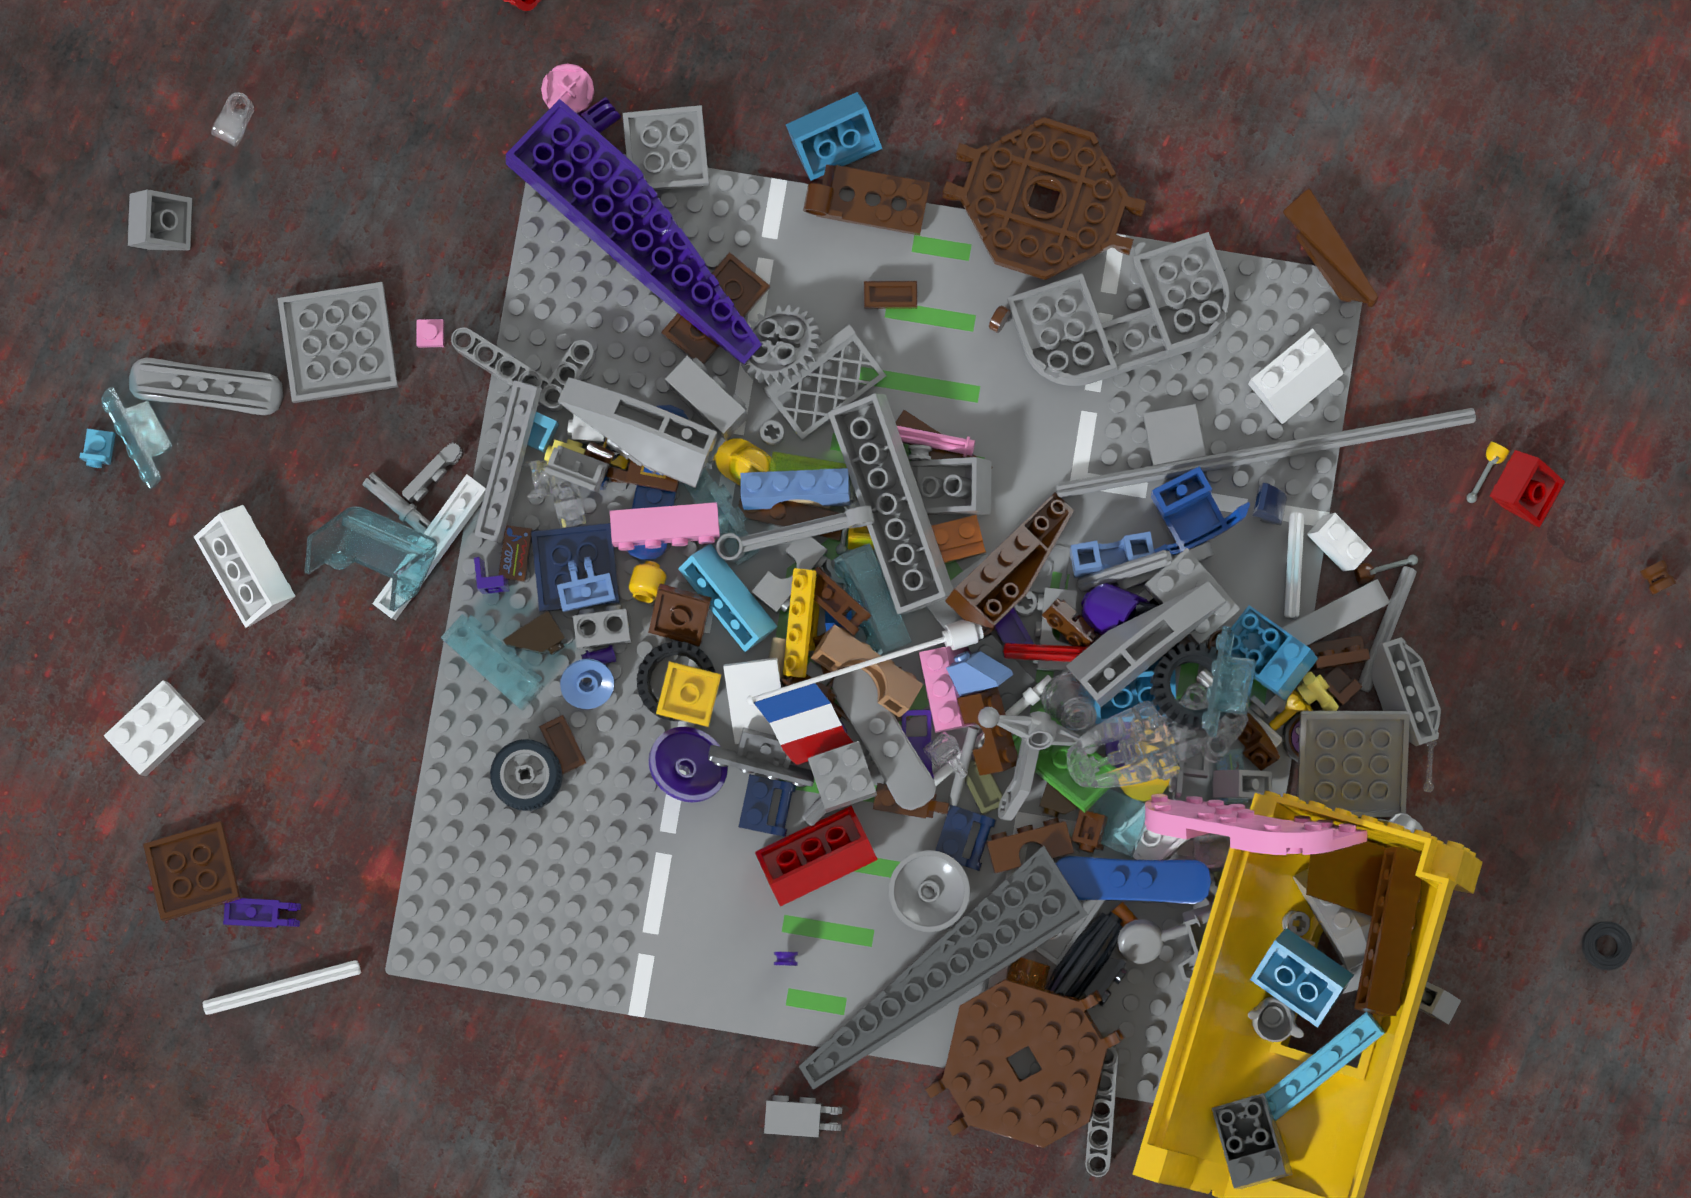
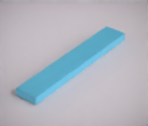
[1265,1012,1386,1121]

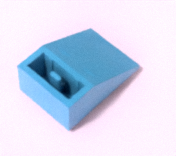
[1216,605,1318,701]

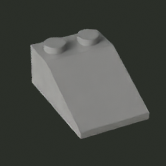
[909,457,992,515]

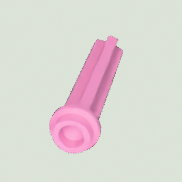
[897,426,975,458]

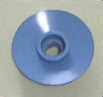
[560,659,614,709]

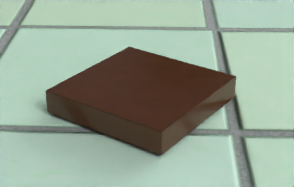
[648,583,712,647]

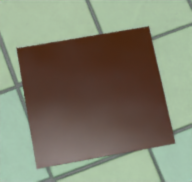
[1306,841,1387,916]

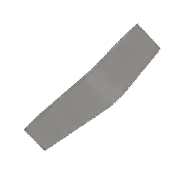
[451,328,595,412]
[1085,1045,1118,1177]

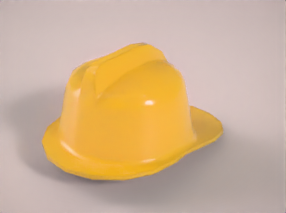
[715,438,776,486]

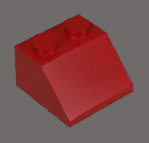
[1490,450,1565,528]

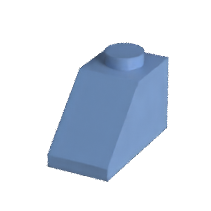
[946,651,1013,696]

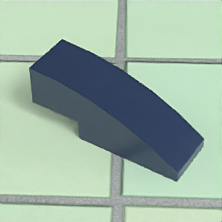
[1253,483,1287,525]

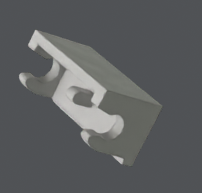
[544,445,609,492]

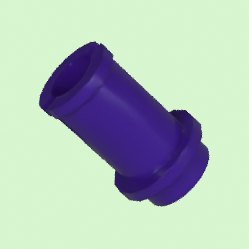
[581,645,617,664]

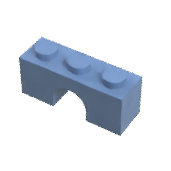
[1070,531,1154,578]

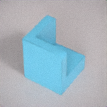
[527,412,559,453]

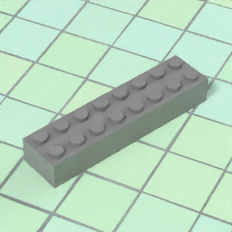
[828,393,954,614]

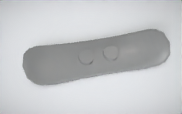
[129,357,283,415]
[832,669,936,810]

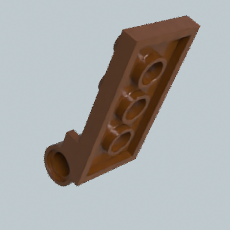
[803,165,930,236]

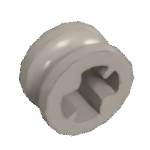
[760,420,784,446]
[908,445,932,461]
[1014,591,1037,616]
[1282,911,1310,936]

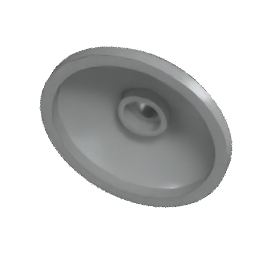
[888,850,970,932]

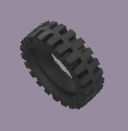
[637,641,716,721]

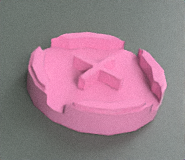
[541,63,594,115]

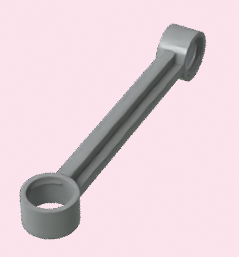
[716,506,874,561]

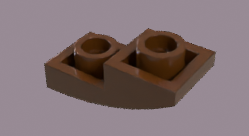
[1226,711,1280,771]

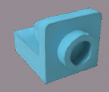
[79,429,115,468]

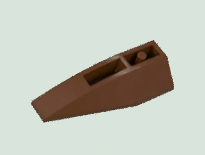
[945,492,1074,628]

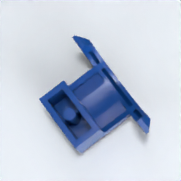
[1151,466,1250,556]

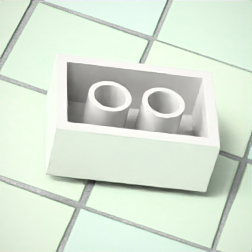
[104,681,205,776]

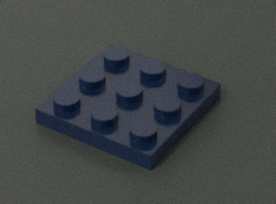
[531,523,620,612]

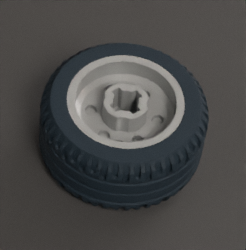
[490,739,563,811]

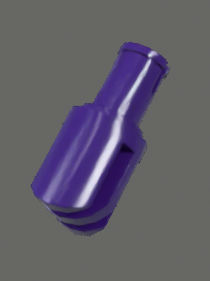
[581,97,621,133]

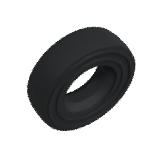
[1582,921,1632,970]

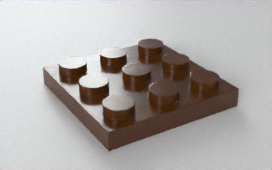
[143,821,241,922]

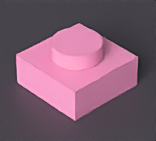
[417,319,444,348]

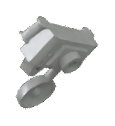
[1118,904,1213,981]

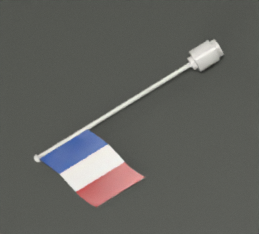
[747,619,984,765]

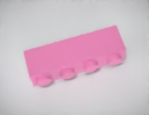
[610,502,720,551]

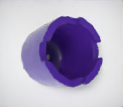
[1081,583,1149,636]

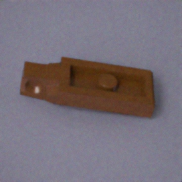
[873,783,949,819]

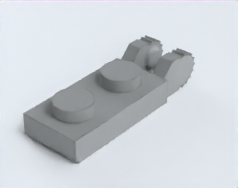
[402,442,463,503]

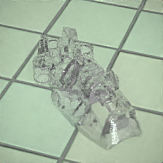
[1067,683,1249,788]

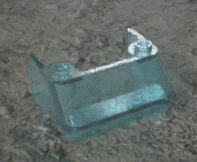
[305,507,437,612]

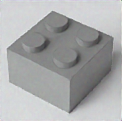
[808,741,877,813]

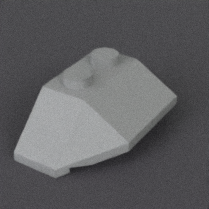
[1371,637,1441,746]
[1293,868,1372,971]

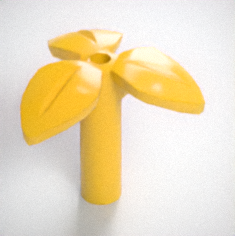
[1269,689,1313,731]

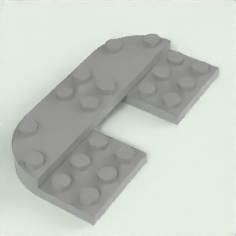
[1007,232,1229,386]

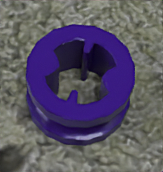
[774,952,798,966]

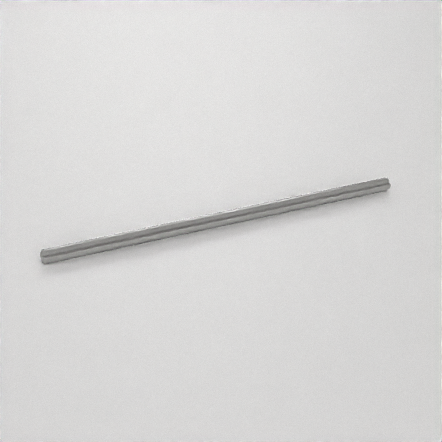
[1056,408,1476,498]

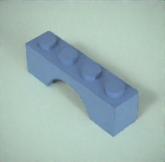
[740,468,851,510]

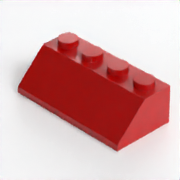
[755,805,878,907]

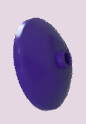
[649,727,728,802]

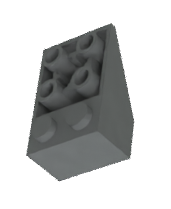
[1212,1093,1293,1189]

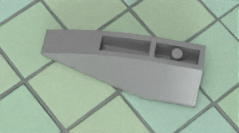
[558,377,717,488]
[1066,581,1226,707]

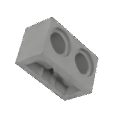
[573,605,632,650]

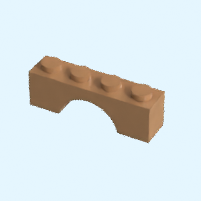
[811,624,923,717]

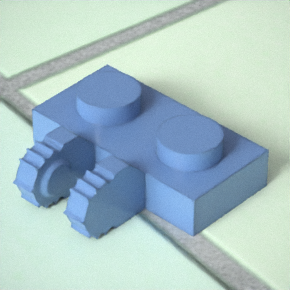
[557,557,616,612]

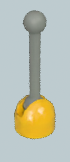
[1467,441,1510,503]

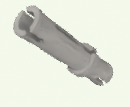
[363,472,431,536]

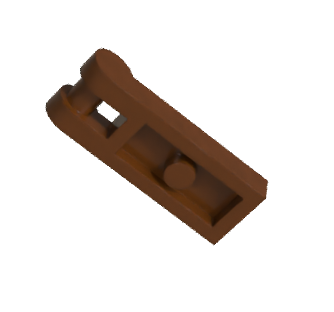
[814,567,872,636]

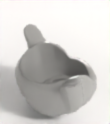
[1248,997,1304,1042]

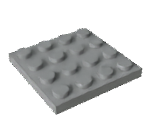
[277,282,398,403]
[1297,711,1410,817]

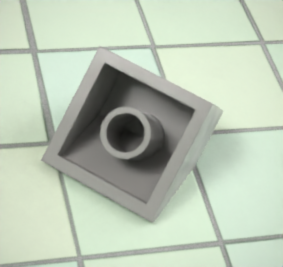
[128,189,192,250]

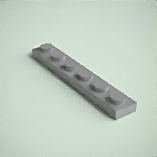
[474,380,542,543]

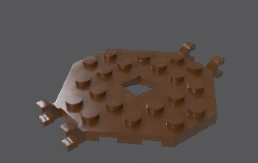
[943,117,1146,280]
[925,978,1125,1148]

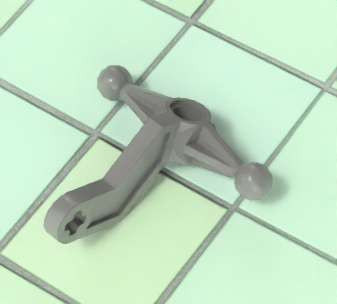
[978,707,1099,821]

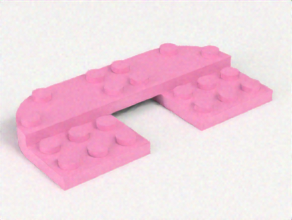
[1145,794,1367,855]

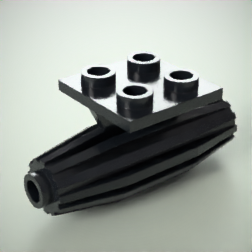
[1045,911,1127,1008]

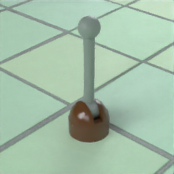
[1354,555,1418,585]

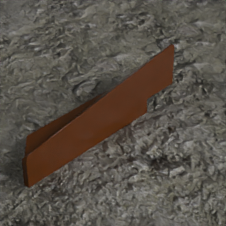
[1283,189,1378,307]

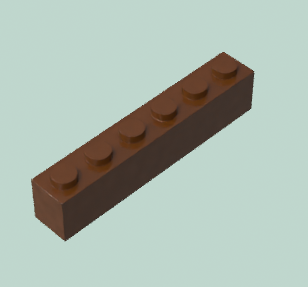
[1354,846,1422,1016]

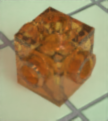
[1007,957,1051,989]

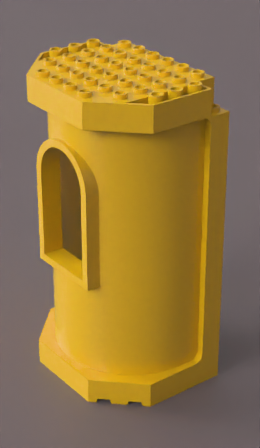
[1132,790,1482,1198]

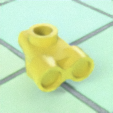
[1297,671,1338,711]

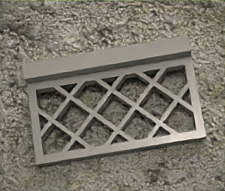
[762,324,886,440]

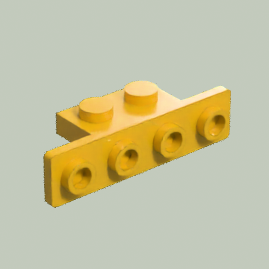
[783,568,820,678]

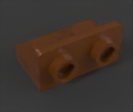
[1309,636,1370,671]

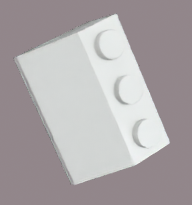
[1248,328,1344,424]

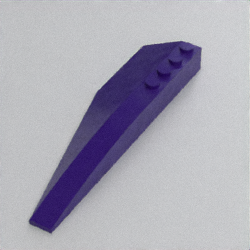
[506,99,762,364]

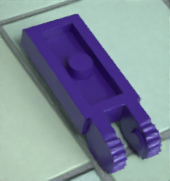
[223,898,301,928]

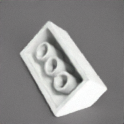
[194,505,295,628]

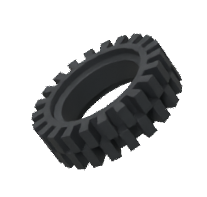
[1150,642,1238,730]

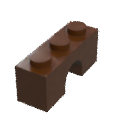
[957,687,1018,776]
[986,818,1074,874]

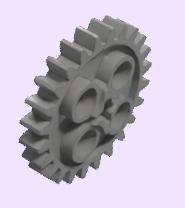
[740,305,822,386]

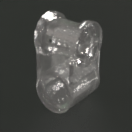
[211,92,254,146]

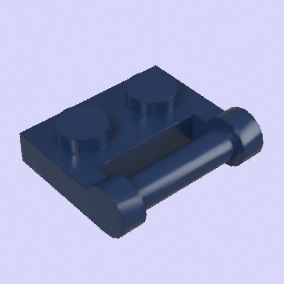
[738,774,797,837]
[935,805,997,871]

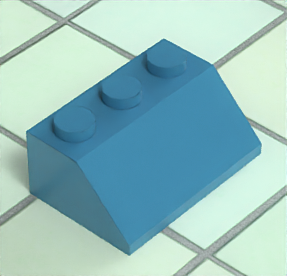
[786,92,882,181]
[1250,928,1354,1027]

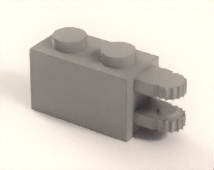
[764,1095,842,1137]

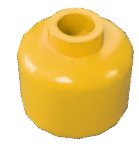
[628,561,667,603]

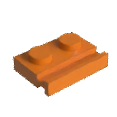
[932,515,986,563]

